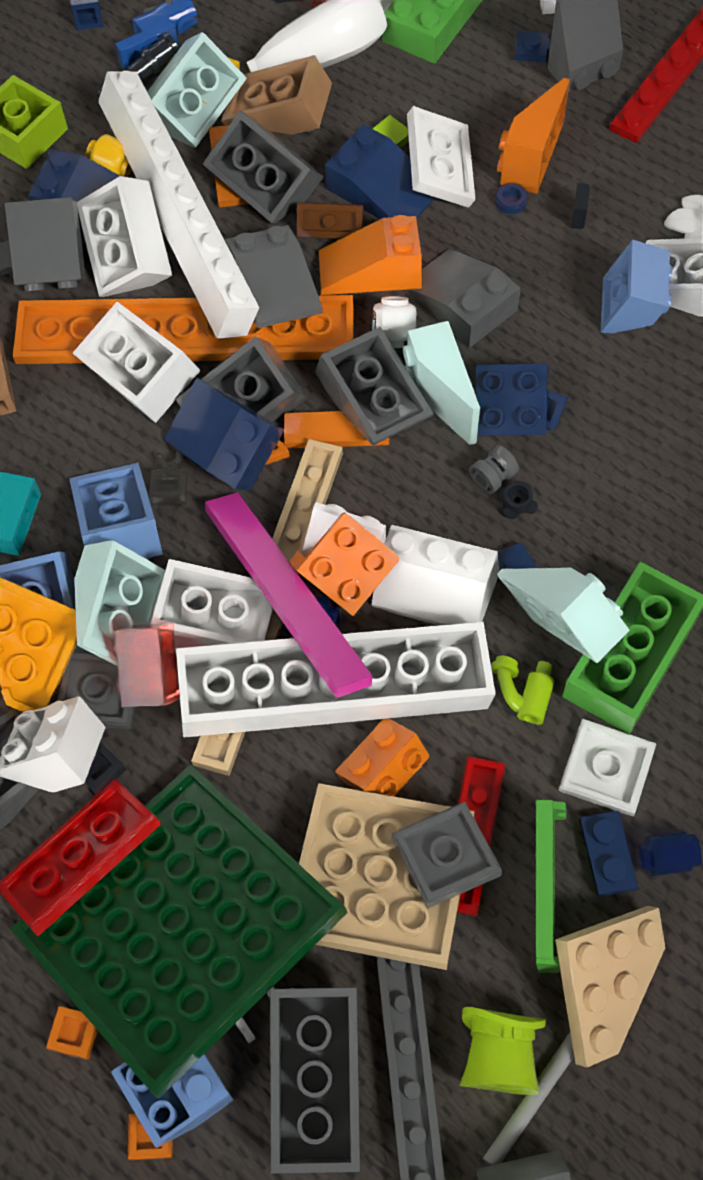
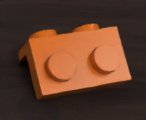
[335,718,429,797]

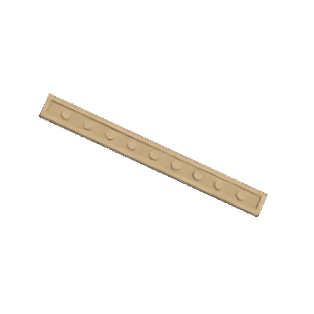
[191,439,343,776]

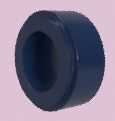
[495,183,528,214]

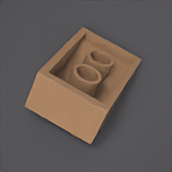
[221,55,332,135]

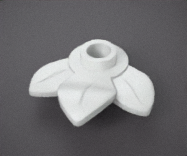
[664,195,703,239]

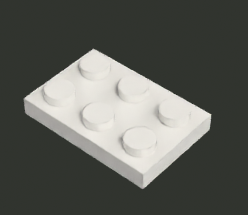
[407,106,475,207]

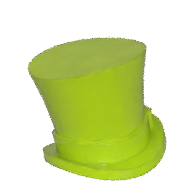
[459,1007,546,1096]

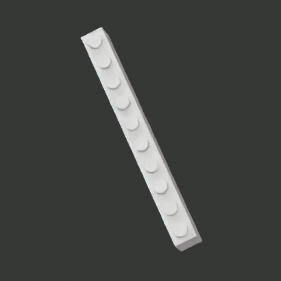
[99,71,259,339]

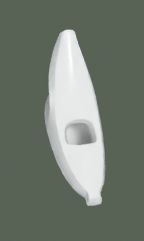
[247,0,394,73]

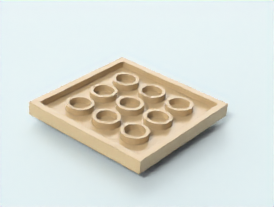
[299,783,474,970]

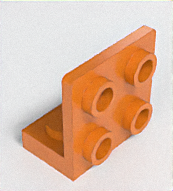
[289,512,399,616]

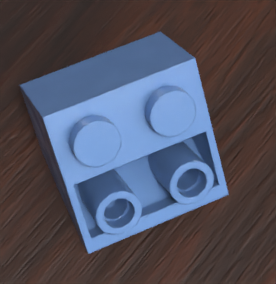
[111,1054,234,1148]

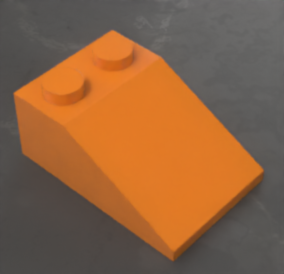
[497,78,570,194]
[318,215,422,295]

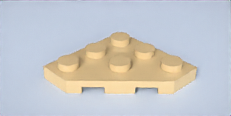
[555,906,665,1068]

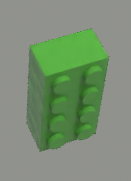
[382,0,483,64]
[562,562,703,734]

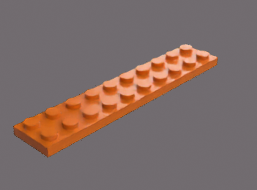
[13,295,353,364]

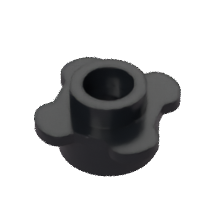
[497,482,538,519]

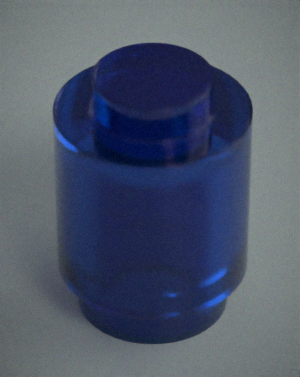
[639,831,702,876]

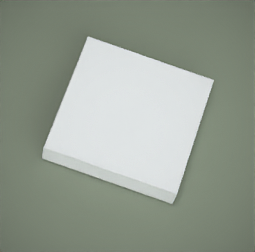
[558,719,656,817]

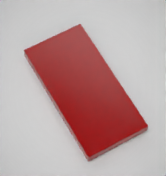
[0,779,161,936]

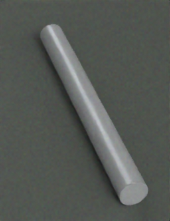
[483,1032,574,1165]

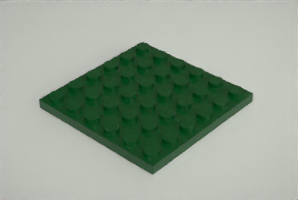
[10,765,348,1099]

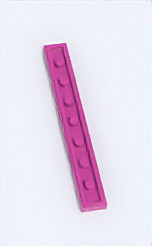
[205,492,372,698]

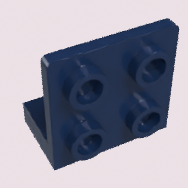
[476,364,550,435]

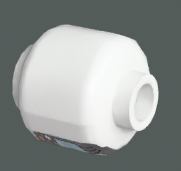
[372,296,416,348]

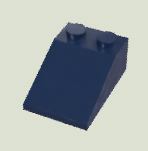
[325,124,436,220]
[28,149,120,228]
[164,378,284,491]

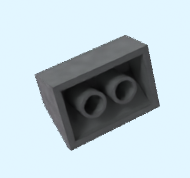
[203,111,324,224]

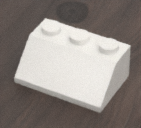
[77,176,172,297]
[372,525,499,626]

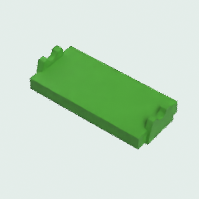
[536,800,566,973]

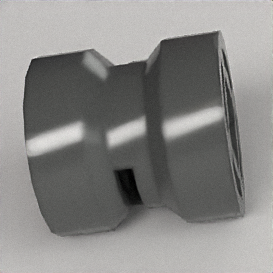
[469,445,519,494]

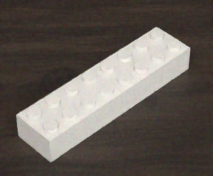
[176,622,495,737]

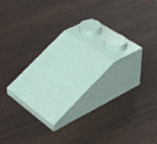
[403,321,480,445]
[74,540,166,675]
[497,568,630,663]

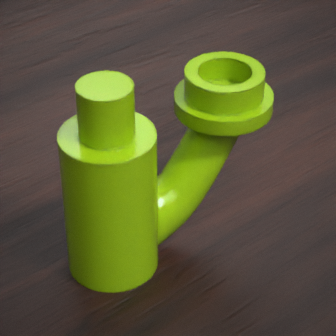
[491,656,554,725]

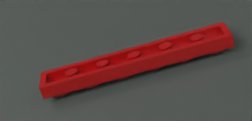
[609,8,703,144]

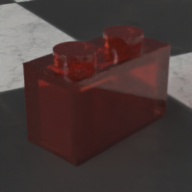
[113,623,180,707]

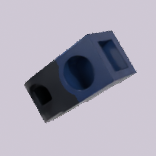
[71,0,104,30]

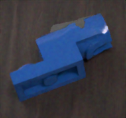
[115,0,199,70]

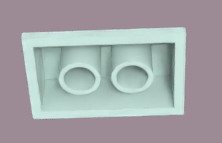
[147,32,247,148]

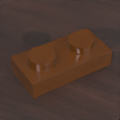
[296,202,363,239]

